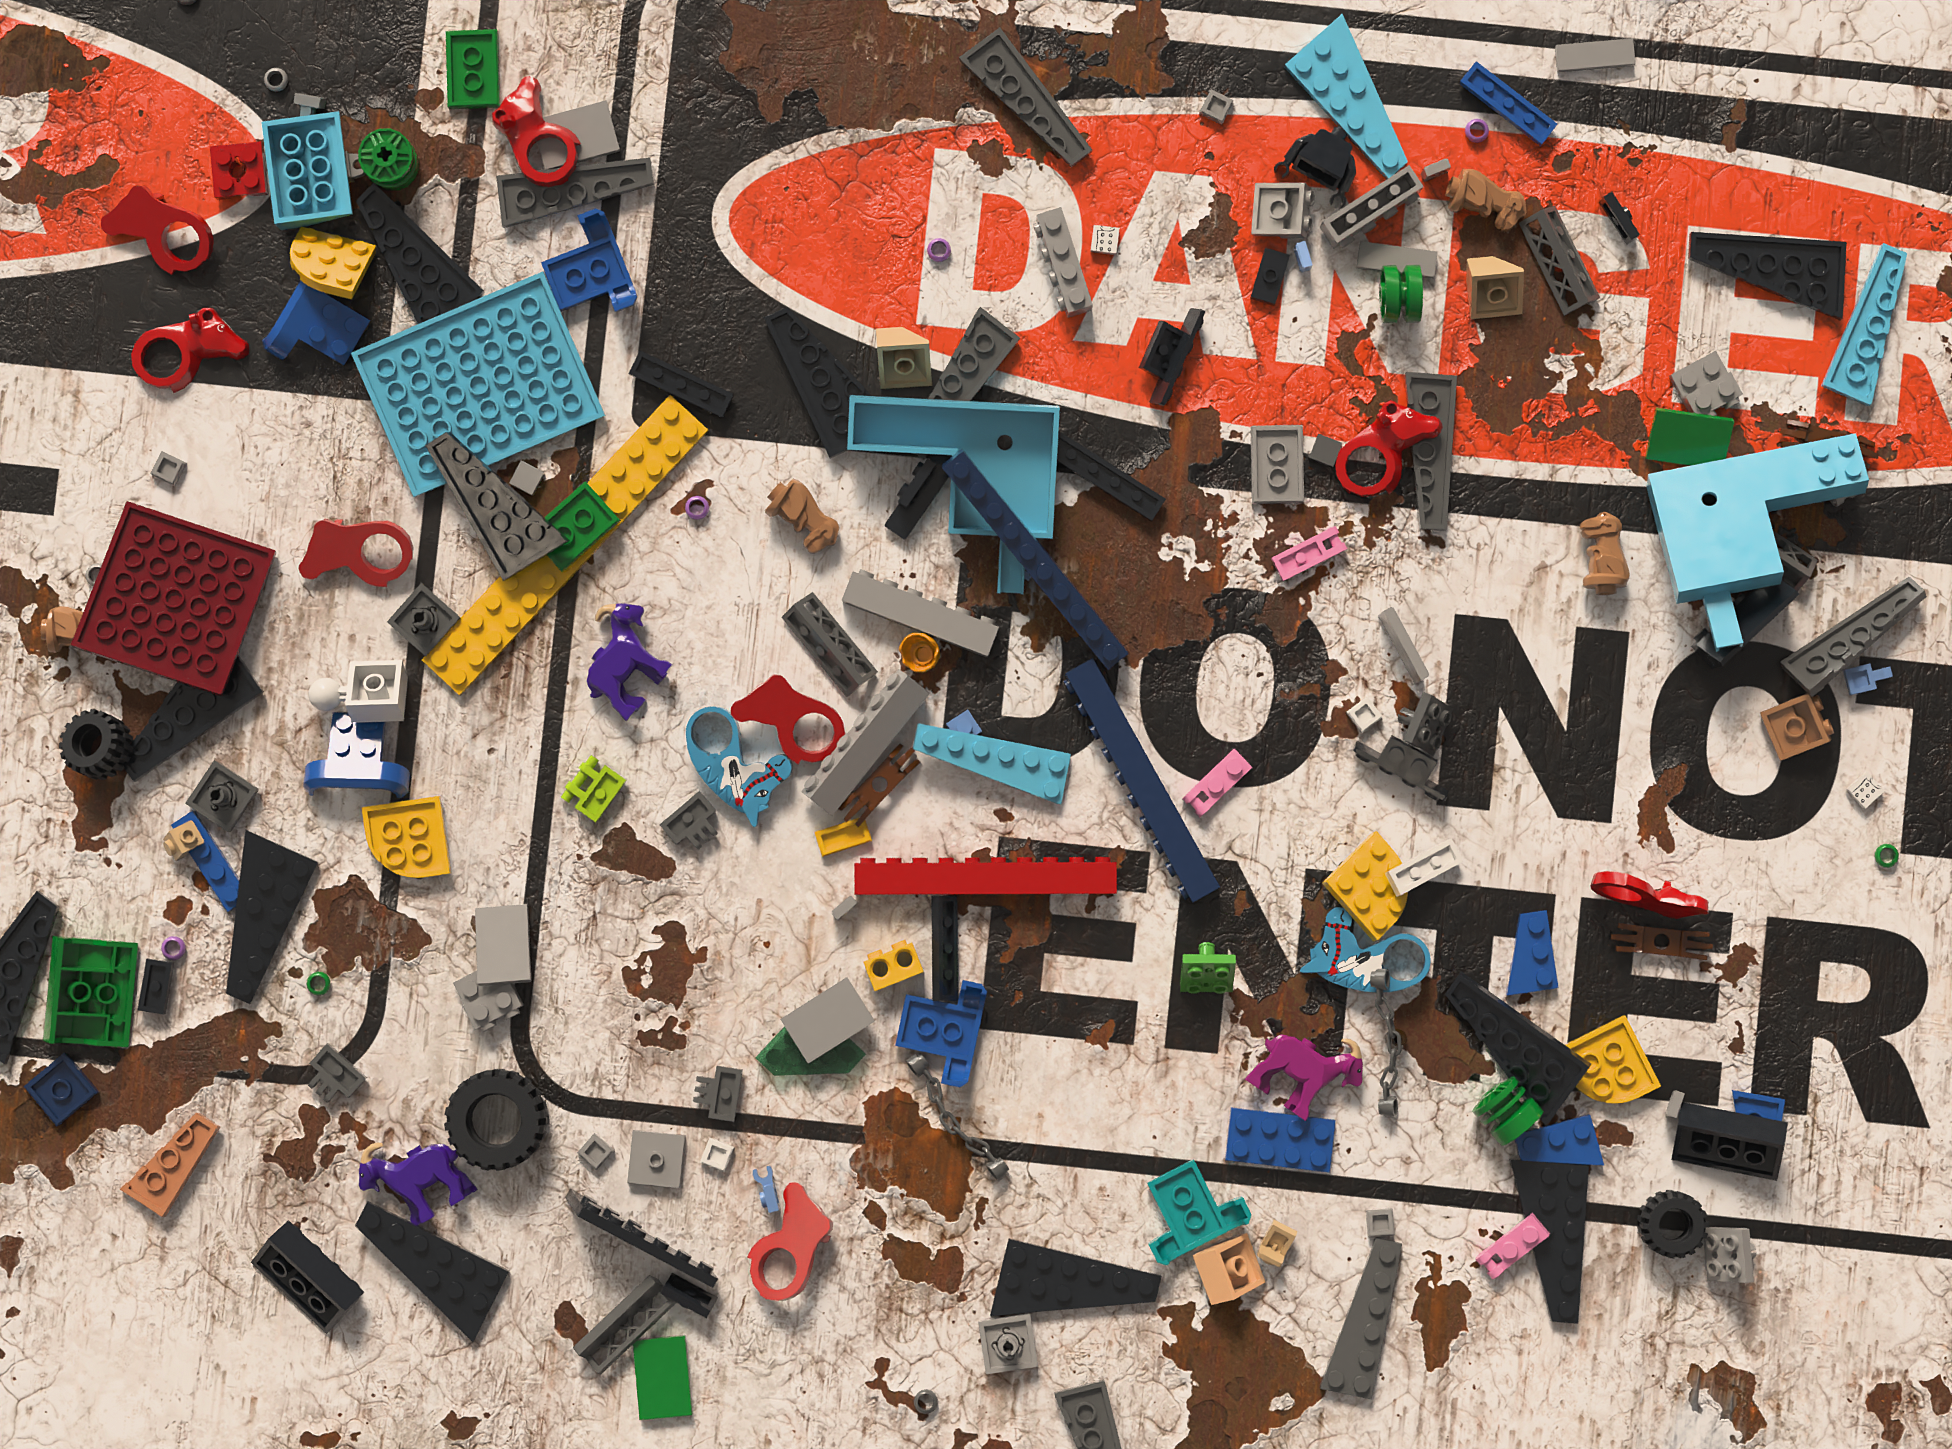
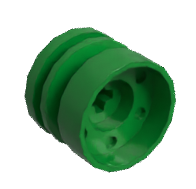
[358,128,419,191]
[1472,1077,1544,1146]

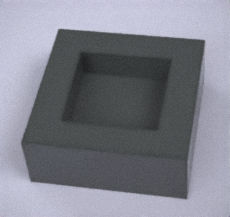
[1308,433,1342,468]

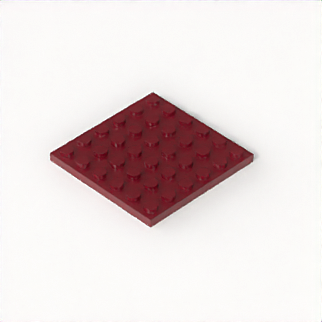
[71,501,277,697]

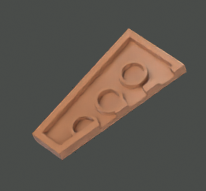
[120,1113,221,1217]

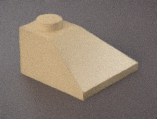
[1466,256,1524,319]
[876,327,932,389]

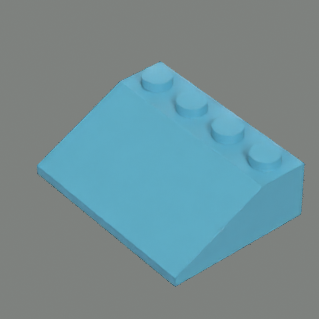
[261,111,353,230]

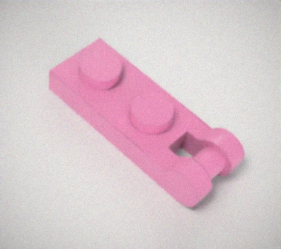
[1271,526,1348,581]
[1182,749,1252,818]
[1475,1213,1550,1280]

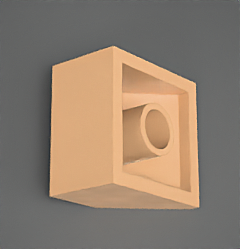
[1192,1233,1265,1305]

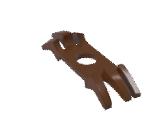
[1780,420,1879,470]
[838,743,921,827]
[1611,923,1713,960]

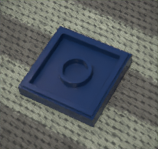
[24,1052,99,1126]

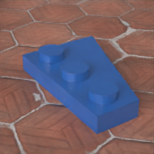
[1505,910,1559,996]
[1732,1090,1785,1121]
[1515,1114,1604,1166]

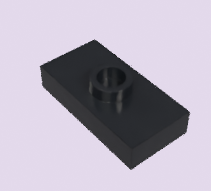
[1599,192,1640,245]
[1250,248,1290,306]
[138,958,174,1014]
[660,1273,718,1319]

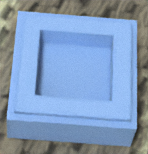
[1293,241,1313,272]

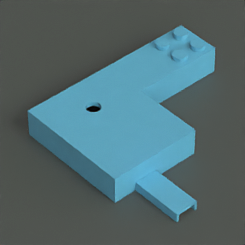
[847,395,1060,594]
[1646,433,1869,652]

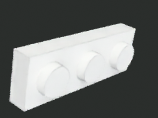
[1385,838,1463,897]

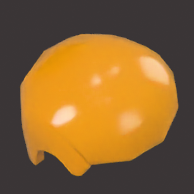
[899,633,940,672]

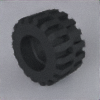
[59,709,133,780]
[1637,1190,1709,1259]

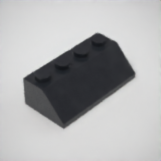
[1691,581,1799,669]
[1671,1102,1788,1181]
[251,1220,364,1334]

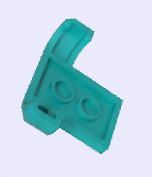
[1147,1159,1252,1265]

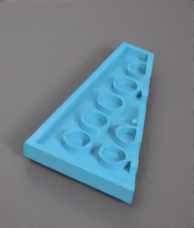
[1284,14,1408,180]

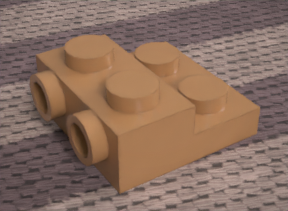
[1760,693,1834,761]

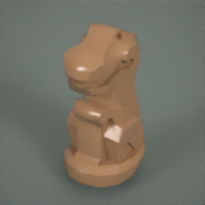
[1445,168,1526,232]
[765,478,839,554]
[1580,512,1630,595]
[41,606,83,653]

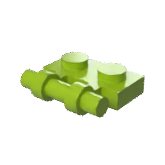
[561,755,627,823]

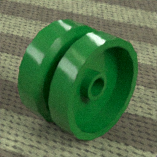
[1379,265,1423,323]

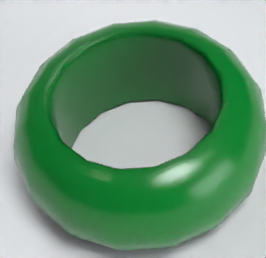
[1874,844,1899,868]
[306,971,331,996]

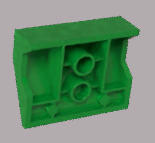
[43,936,138,1047]

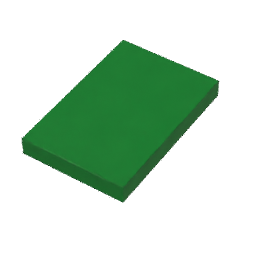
[445,29,500,109]
[1645,407,1734,466]
[545,481,621,572]
[633,1335,693,1420]

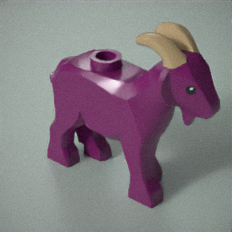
[1245,1034,1363,1121]

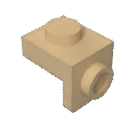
[163,820,204,861]
[1257,1220,1297,1267]

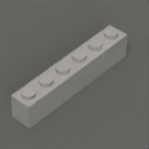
[842,569,999,658]
[801,669,930,816]

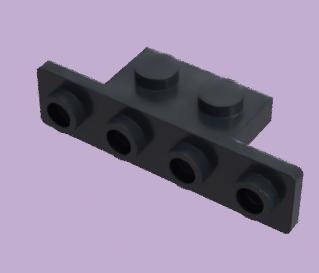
[1138,308,1205,406]
[885,454,952,540]
[1353,735,1448,801]

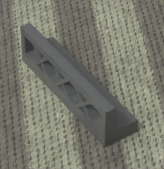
[1519,206,1600,315]
[1773,531,1818,592]
[781,592,878,697]
[573,1275,677,1375]

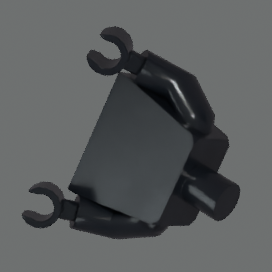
[1274,127,1356,209]

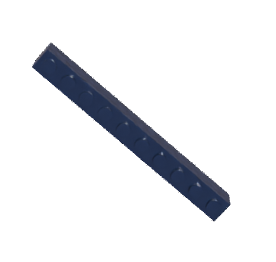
[942,449,1129,670]
[1063,658,1220,903]

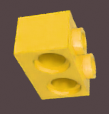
[863,939,924,991]

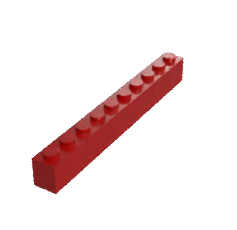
[854,857,1117,895]

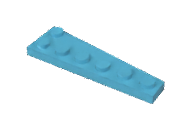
[1821,243,1907,406]
[913,723,1071,804]

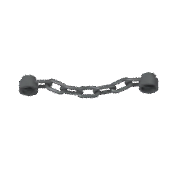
[1370,969,1402,1118]
[906,1053,1009,1182]

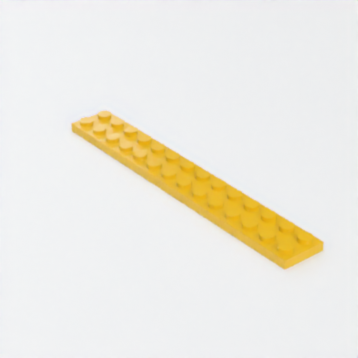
[422,395,709,696]

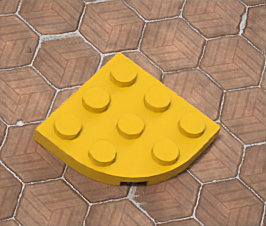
[290,227,376,299]
[362,796,451,878]
[1322,831,1408,942]
[1565,1015,1661,1103]

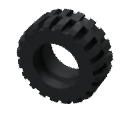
[444,1069,549,1171]

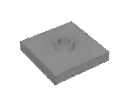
[627,1130,685,1188]

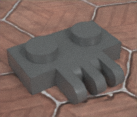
[659,791,718,850]
[308,1043,367,1103]
[693,1065,743,1122]

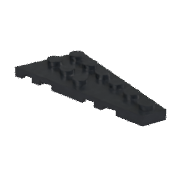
[356,183,485,324]
[1688,232,1847,320]
[226,829,318,1004]
[1445,972,1591,1126]
[1509,1159,1589,1324]
[990,1238,1162,1316]

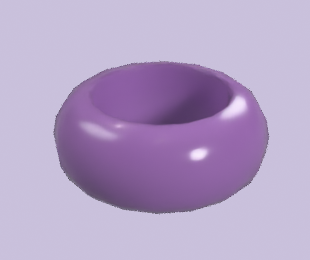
[1465,119,1489,143]
[927,238,951,262]
[685,496,709,520]
[161,936,186,960]

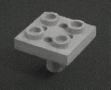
[1704,1227,1756,1283]
[978,1313,1038,1374]

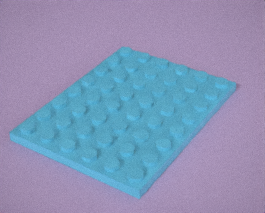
[351,271,606,497]

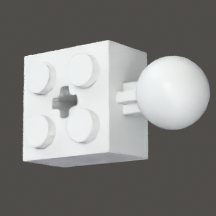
[308,660,408,723]

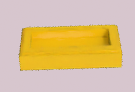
[814,818,872,857]

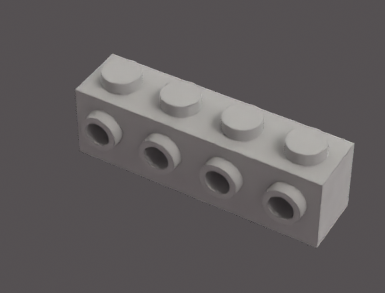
[1320,165,1424,249]
[1033,207,1093,318]

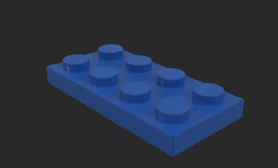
[1225,1107,1336,1173]

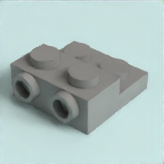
[1251,183,1315,239]
[1668,351,1743,416]
[453,971,524,1032]

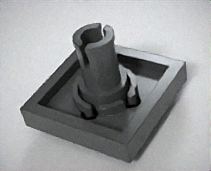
[387,583,461,656]
[1398,692,1453,757]
[185,760,259,832]

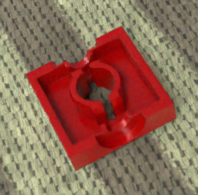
[210,141,268,200]

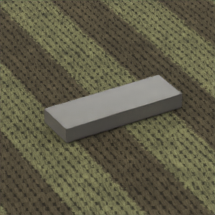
[1555,38,1636,72]
[1356,241,1437,279]

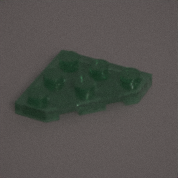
[755,1000,866,1076]

